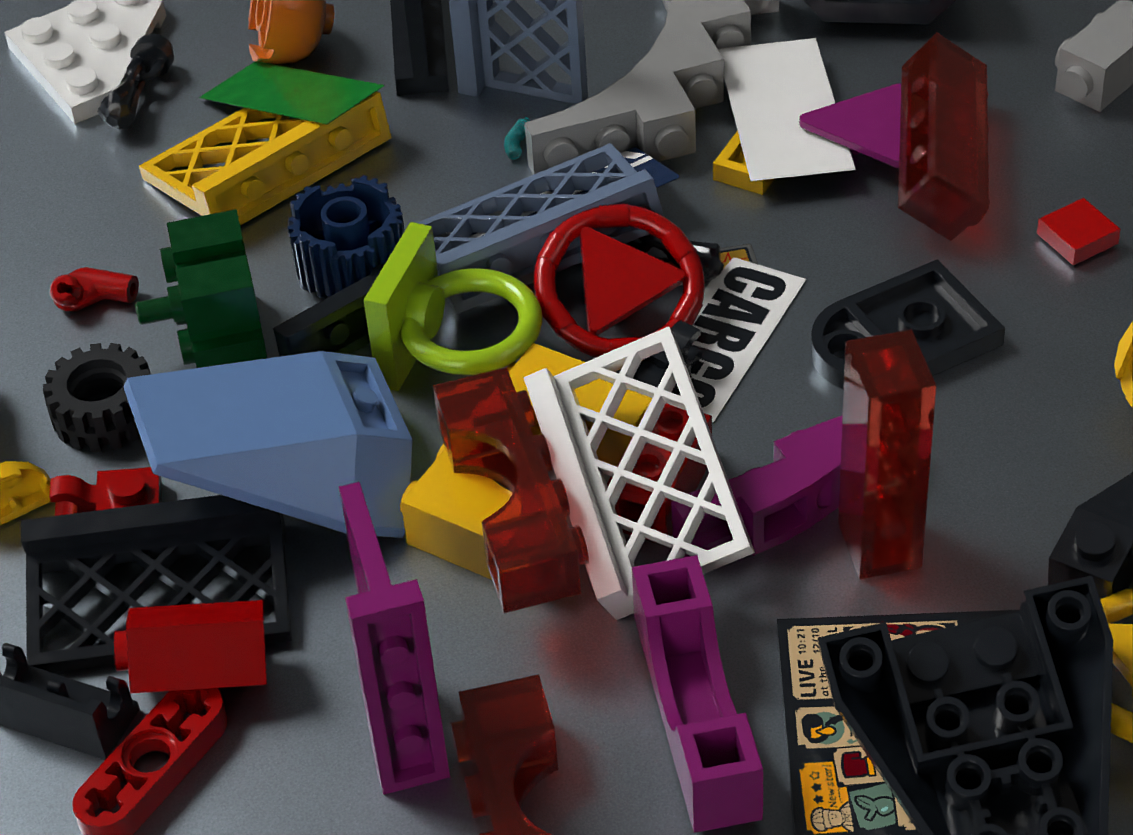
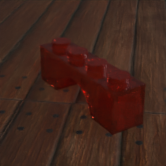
[433,368,589,613]
[450,674,558,835]

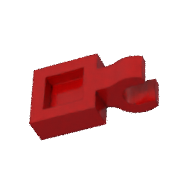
[49,467,162,516]

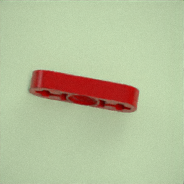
[72,688,228,835]

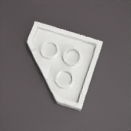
[5,0,166,124]

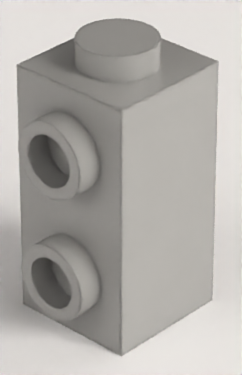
[1055,0,1133,112]

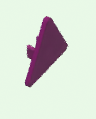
[799,83,907,168]

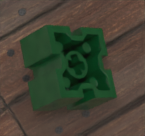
[135,209,268,368]

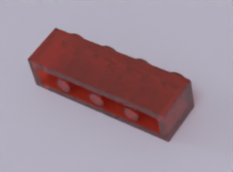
[898,33,990,241]
[838,329,936,580]

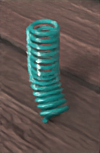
[504,117,530,160]

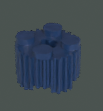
[288,175,405,298]

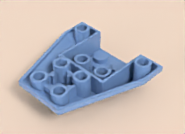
[123,351,413,538]

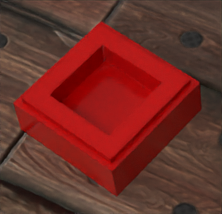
[1037,198,1121,265]

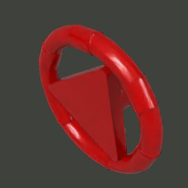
[534,203,705,358]

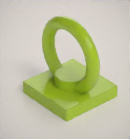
[364,222,542,391]

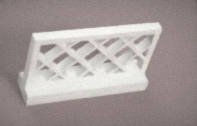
[523,326,755,620]

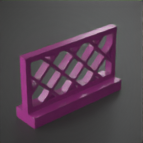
[339,482,450,795]

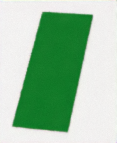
[199,61,385,124]

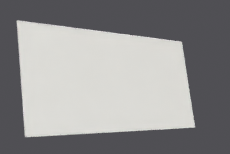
[718,38,856,181]

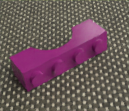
[632,555,763,833]

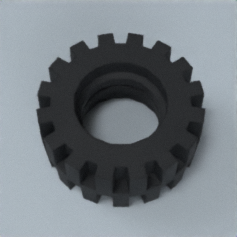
[43,343,151,452]

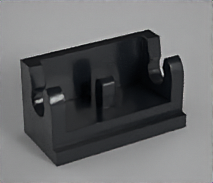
[0,643,140,760]

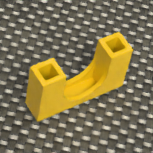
[400,343,652,599]

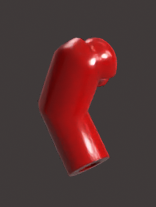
[50,267,139,311]

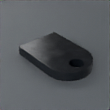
[811,259,1005,395]

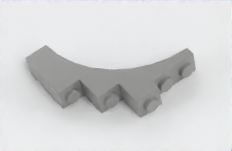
[525,0,751,175]

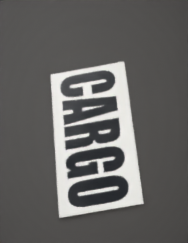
[679,257,807,423]

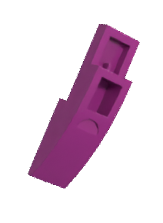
[671,399,891,557]

